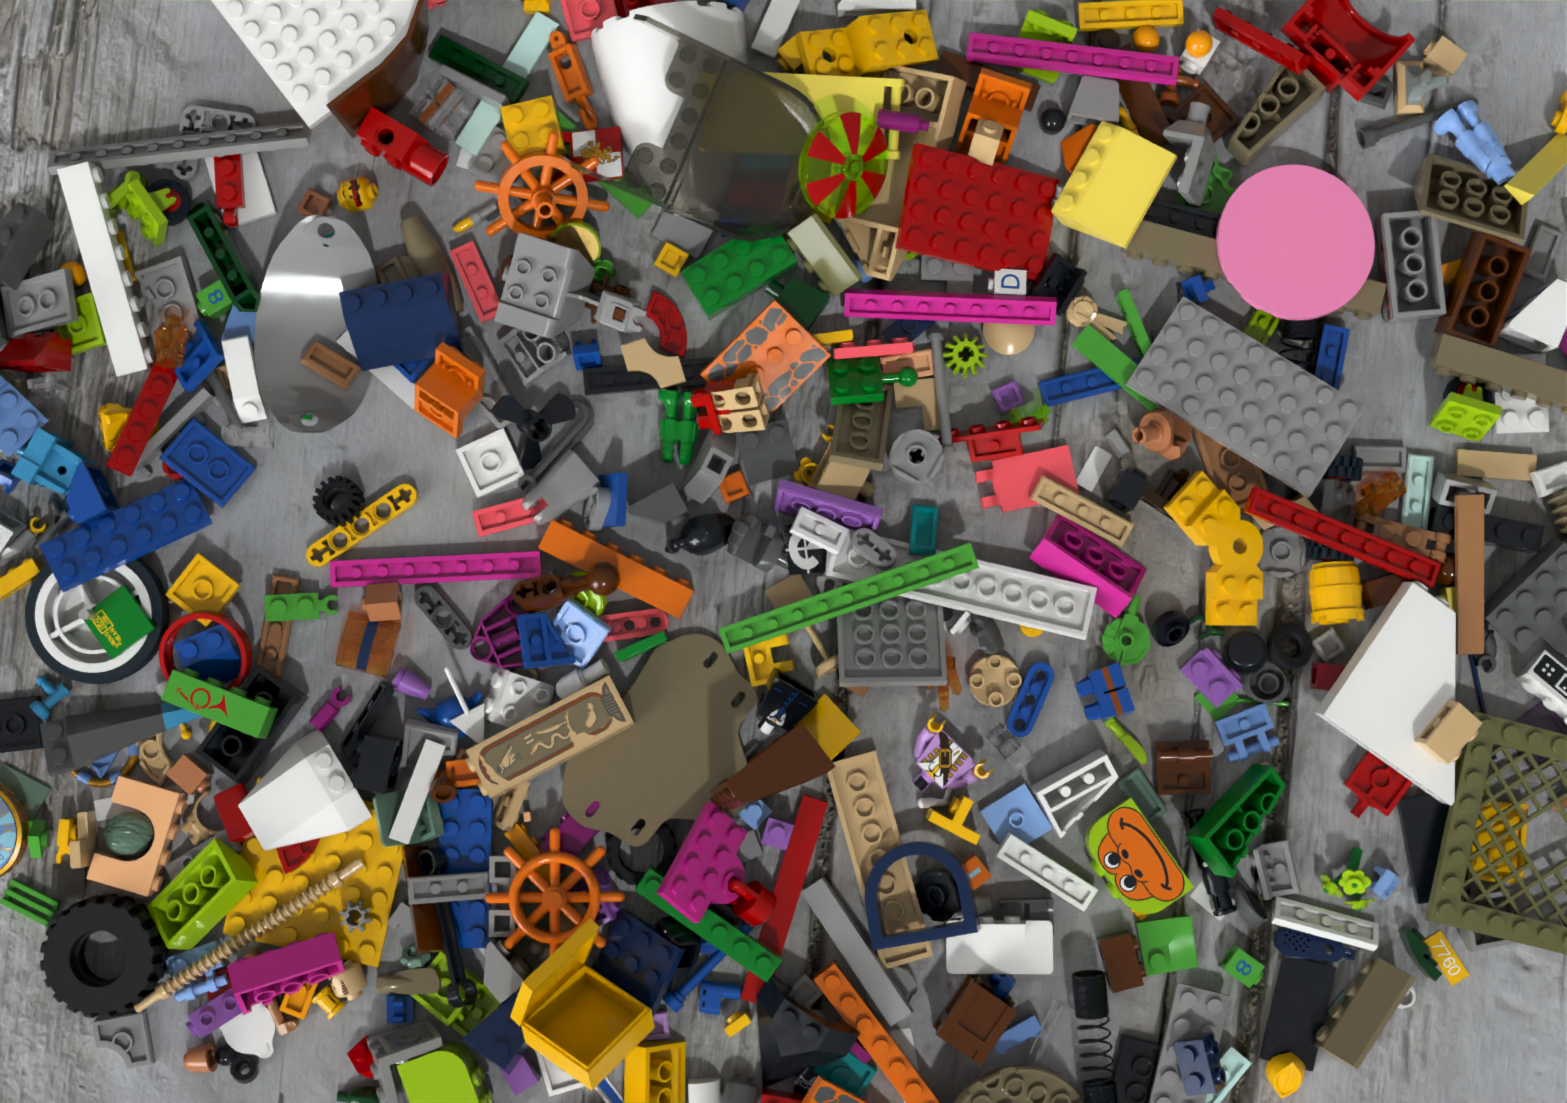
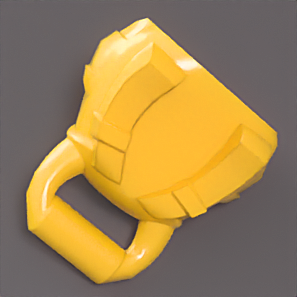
[98,403,160,451]

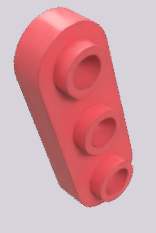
[599,609,669,642]

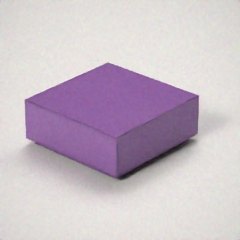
[990,379,1026,415]

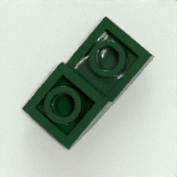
[1398,927,1442,982]

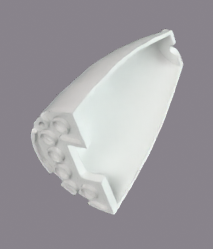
[590,1,748,216]

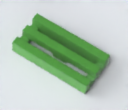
[0,878,61,926]

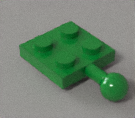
[827,356,918,405]

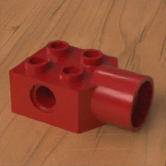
[356,107,449,187]

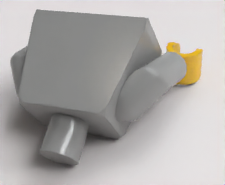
[0,509,49,559]

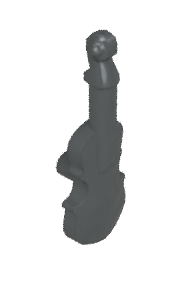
[970,613,1004,654]

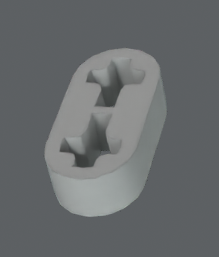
[583,487,611,531]
[852,528,896,571]

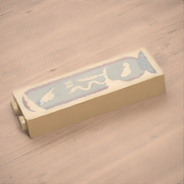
[465,675,636,799]

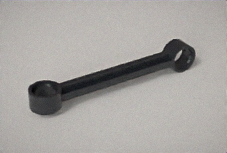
[417,847,477,1008]

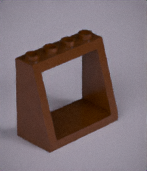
[709,723,836,812]

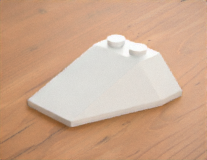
[238,729,372,851]

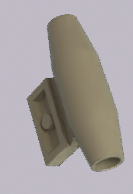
[374,216,464,315]

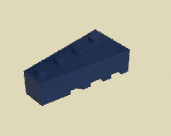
[462,989,529,1075]

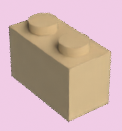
[1415,700,1483,765]

